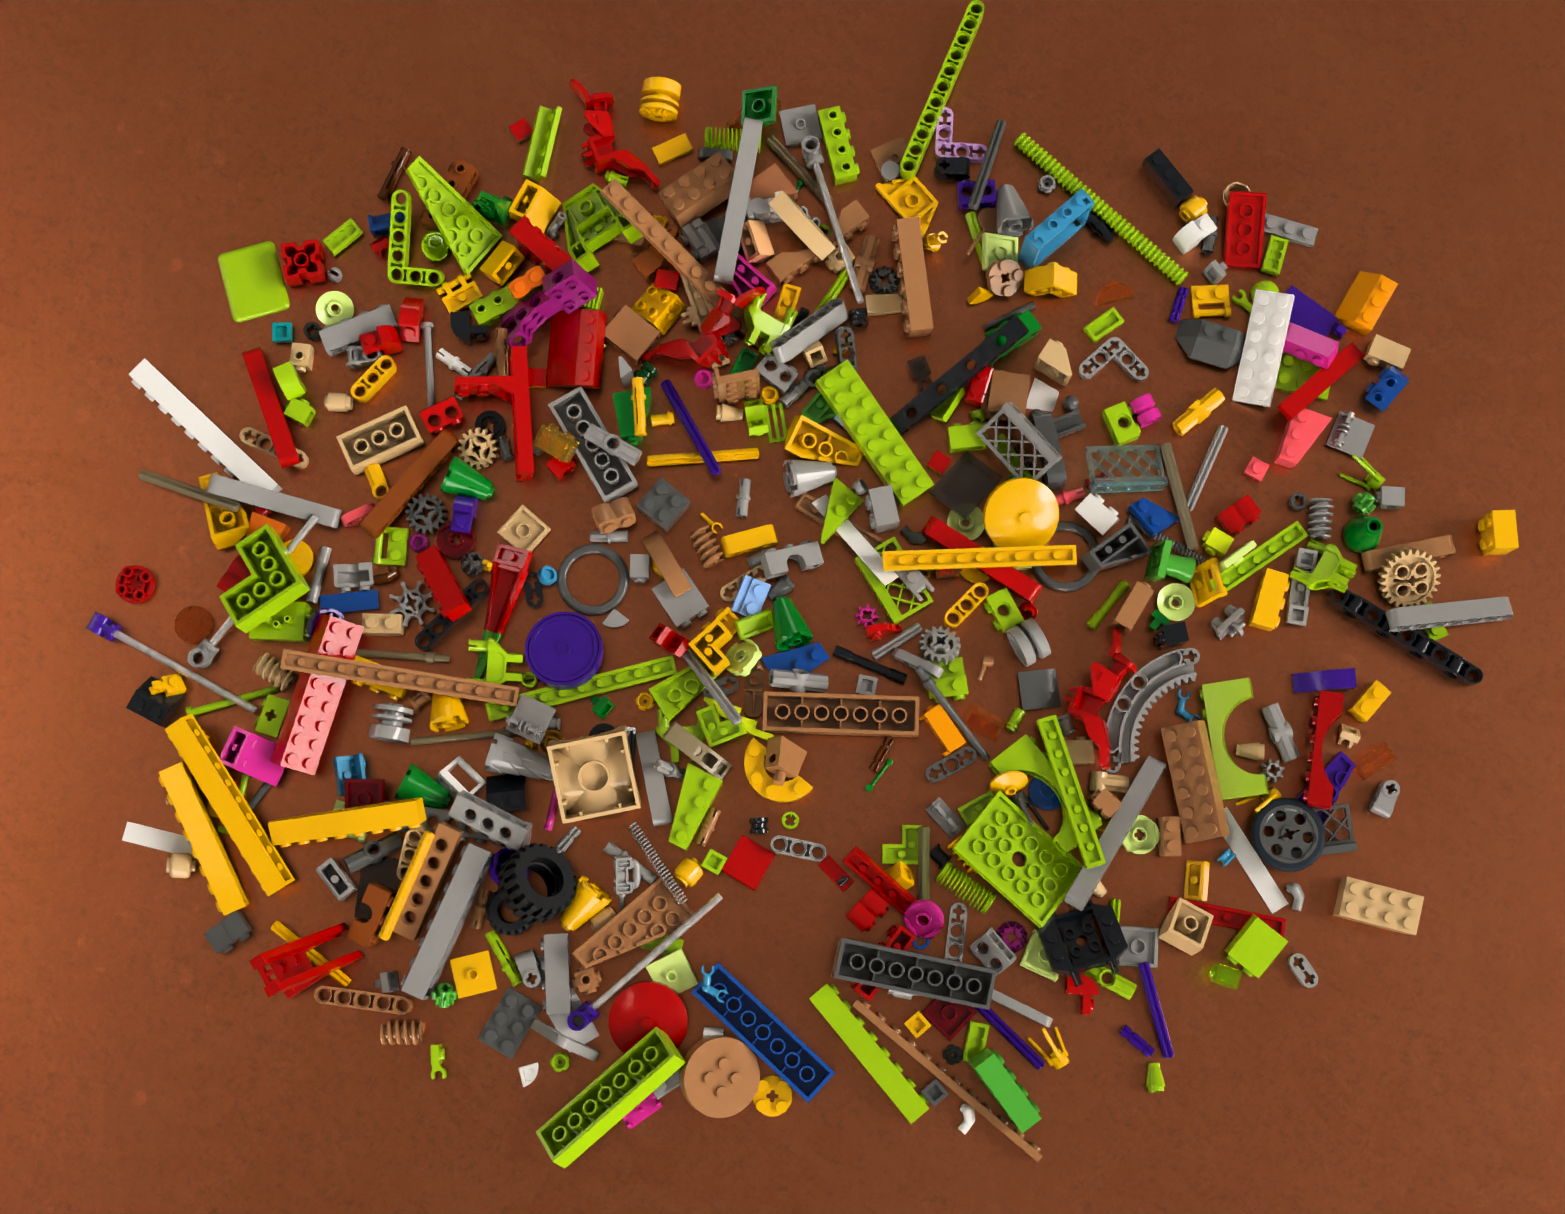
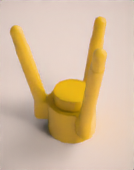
[1236,787,1282,812]
[1027,1027,1070,1069]

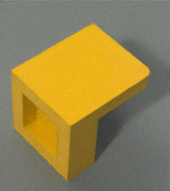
[884,861,914,890]

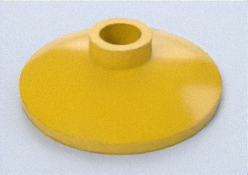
[990,771,1028,796]

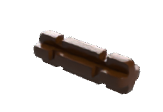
[869,737,895,773]

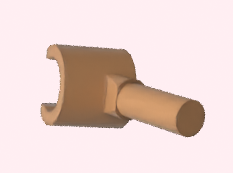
[977,655,994,681]

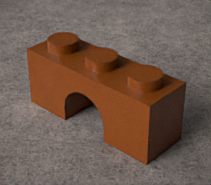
[347,882,397,948]

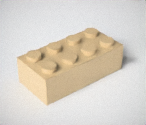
[336,405,425,475]
[1333,877,1424,935]

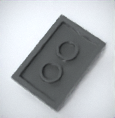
[478,987,543,1059]

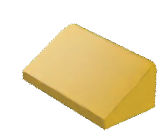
[1183,860,1210,901]

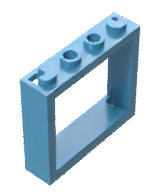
[1018,189,1094,270]

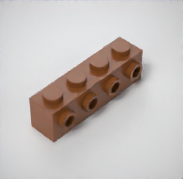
[420,158,479,231]

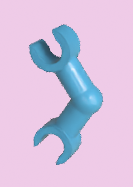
[1176,689,1202,722]
[701,965,728,1003]

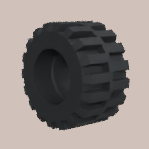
[485,889,534,935]

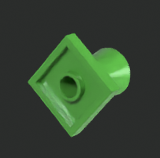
[1144,539,1196,583]

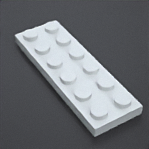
[1232,289,1295,407]

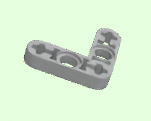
[1078,337,1149,383]
[530,1019,600,1062]

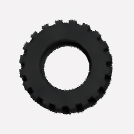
[498,843,576,923]

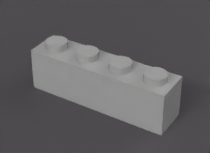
[319,304,400,357]
[540,933,572,1015]

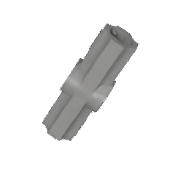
[584,424,642,466]
[768,668,829,693]
[1262,703,1300,763]

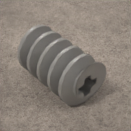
[1307,498,1334,539]

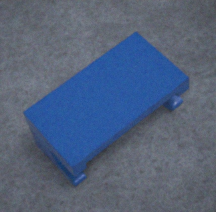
[367,212,405,237]

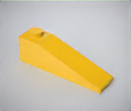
[784,415,863,466]
[198,472,250,550]

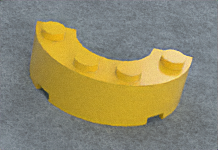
[744,738,813,803]

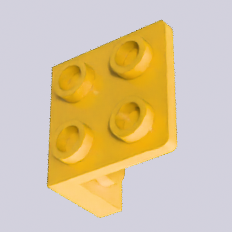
[631,283,687,336]

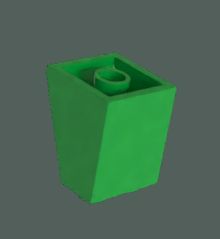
[612,387,653,447]

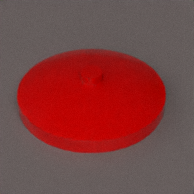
[608,981,688,1054]

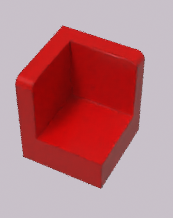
[654,269,680,295]

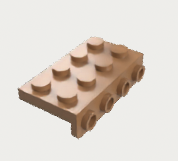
[711,366,760,405]

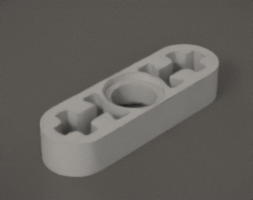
[891,647,944,679]

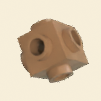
[572,967,602,995]

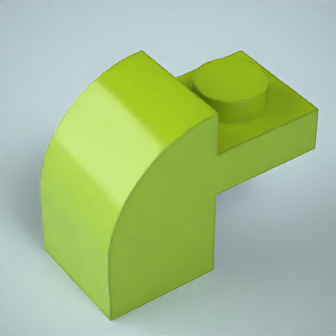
[273,361,307,401]
[743,398,769,436]

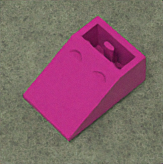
[219,726,285,787]

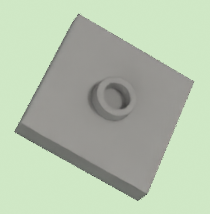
[779,104,822,148]
[1117,926,1159,968]

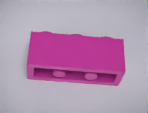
[1283,322,1339,369]

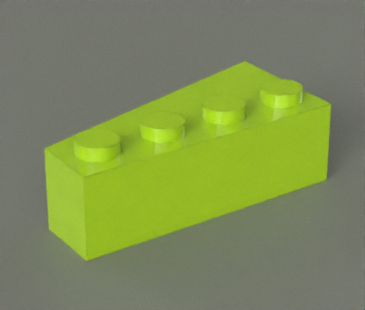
[669,763,723,851]

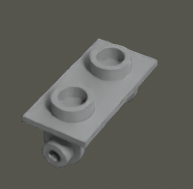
[925,797,966,839]

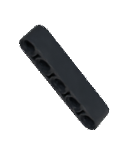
[415,578,490,652]

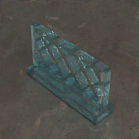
[1085,444,1168,493]

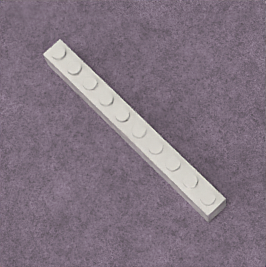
[129,358,282,492]

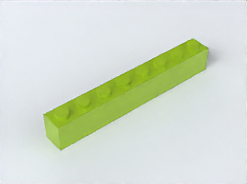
[809,983,930,1124]

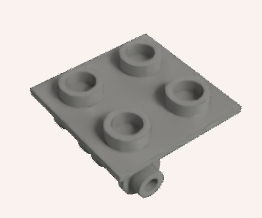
[1326,411,1375,459]
[505,694,557,745]

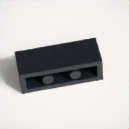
[1141,148,1194,209]

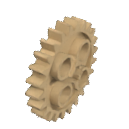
[1377,547,1441,607]

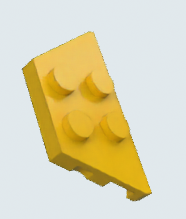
[875,176,939,239]

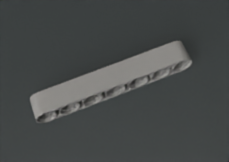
[206,473,343,528]
[1385,597,1514,632]

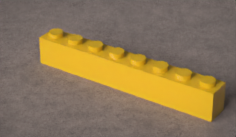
[158,761,250,916]
[268,797,427,848]

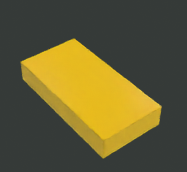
[652,133,693,166]

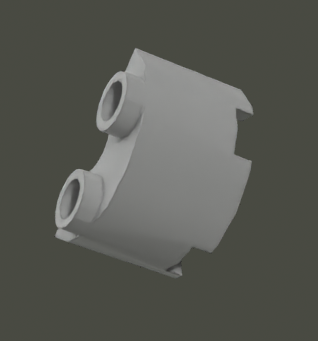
[333,562,374,593]

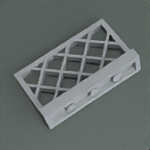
[976,402,1063,480]

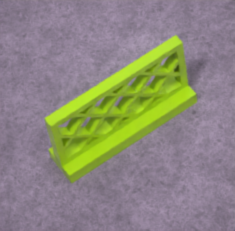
[855,537,934,625]

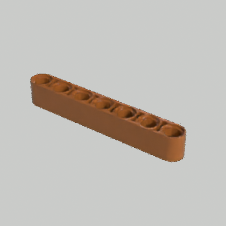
[360,429,460,539]

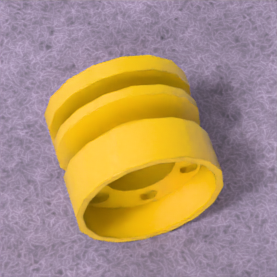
[639,77,681,122]

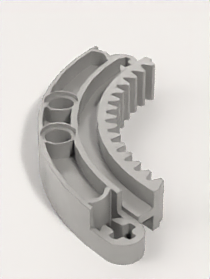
[1104,648,1200,774]

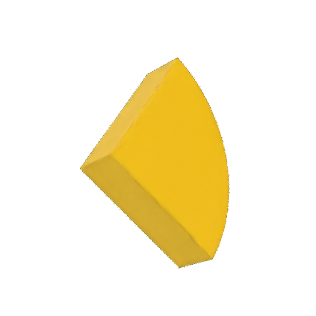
[967,287,993,304]

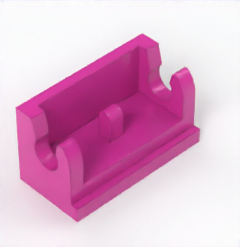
[622,1092,664,1129]

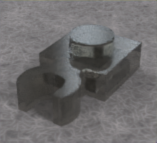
[907,355,932,391]

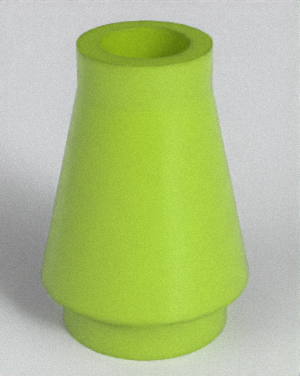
[1146,1063,1166,1093]

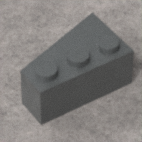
[1080,522,1153,573]

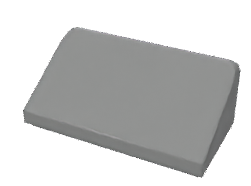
[618,356,634,388]

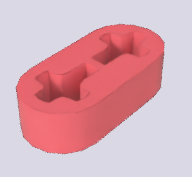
[341,503,375,527]

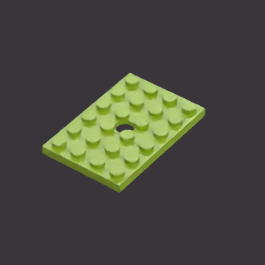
[951,790,1083,928]

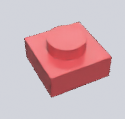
[1243,456,1270,483]

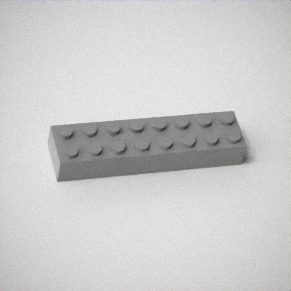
[401,843,494,1000]

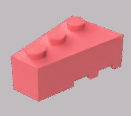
[1274,409,1332,469]

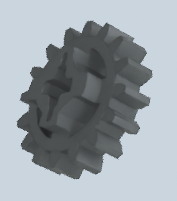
[405,493,448,535]

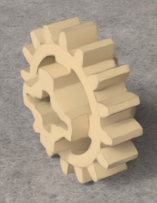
[458,427,500,469]

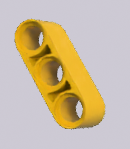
[351,355,397,404]
[720,524,778,558]
[943,582,989,629]

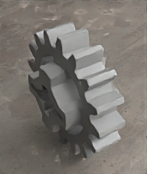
[918,625,961,666]

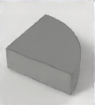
[602,609,629,628]

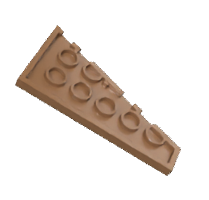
[572,878,701,969]

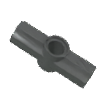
[343,831,403,874]

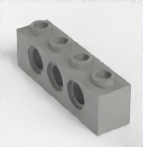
[448,790,533,851]

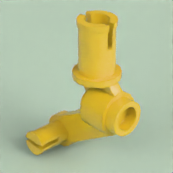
[922,231,948,252]

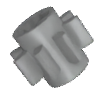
[1259,759,1285,783]

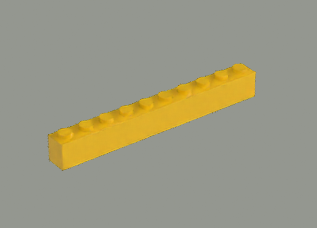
[165,713,295,896]

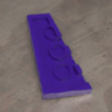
[1296,751,1355,823]

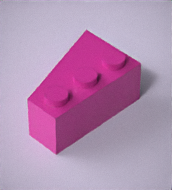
[732,254,777,309]

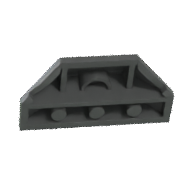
[1175,319,1246,369]

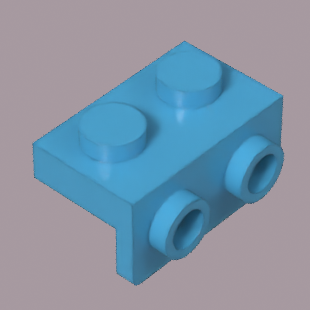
[333,753,367,797]

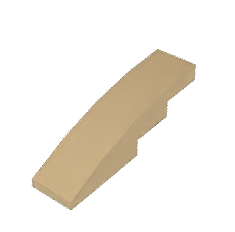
[768,191,836,261]

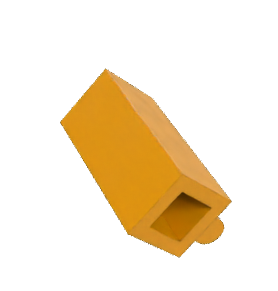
[919,704,966,757]

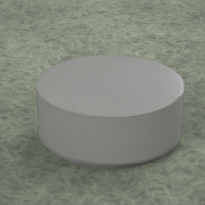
[881,161,899,181]

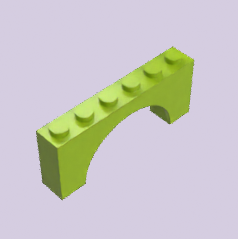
[1199,677,1269,801]
[989,734,1102,856]

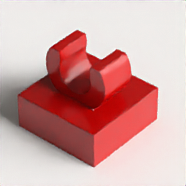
[369,235,389,259]

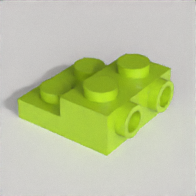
[928,657,969,703]

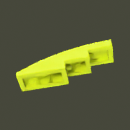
[704,697,774,742]

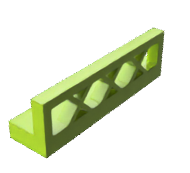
[522,105,562,182]

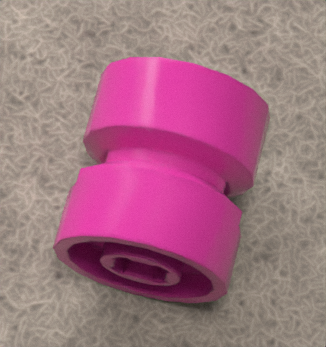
[1128,393,1162,428]

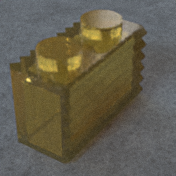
[533,423,579,463]

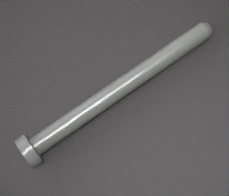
[420,322,435,407]

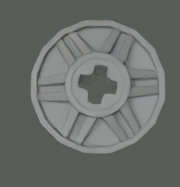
[368,703,414,743]

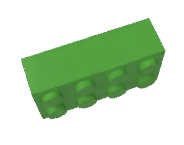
[968,1047,1041,1133]

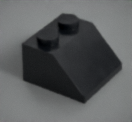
[126,676,186,728]
[486,774,530,813]

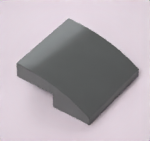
[1018,669,1061,711]

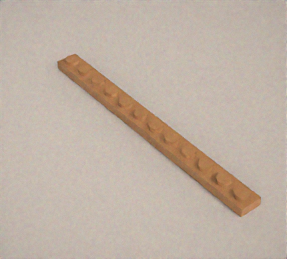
[600,178,763,350]
[280,649,519,707]
[852,999,1043,1162]

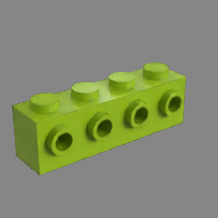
[818,106,860,186]
[469,281,543,326]

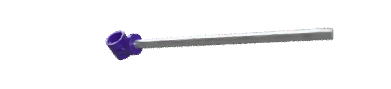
[86,611,258,714]
[567,893,723,1031]

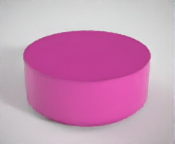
[694,369,712,389]

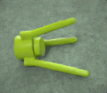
[1339,454,1385,491]

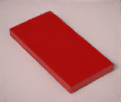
[1223,191,1267,269]

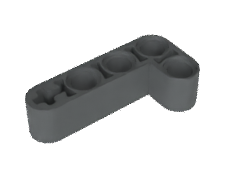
[1031,411,1067,490]

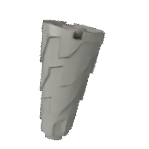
[484,733,554,781]

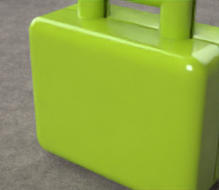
[218,241,290,323]

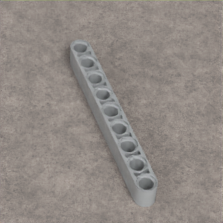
[713,117,763,285]
[1064,755,1167,911]

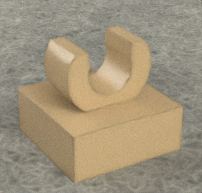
[1338,723,1361,748]

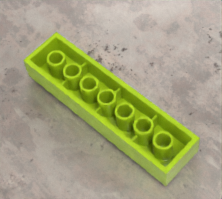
[815,359,935,508]
[536,1027,686,1168]

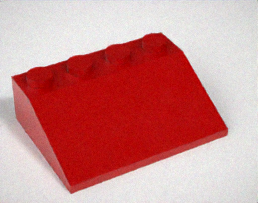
[545,309,607,389]

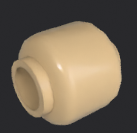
[166,853,196,879]

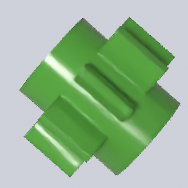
[1351,492,1376,515]
[431,983,457,1008]

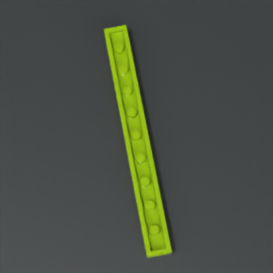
[485,655,677,722]

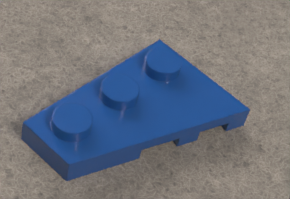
[761,642,830,690]

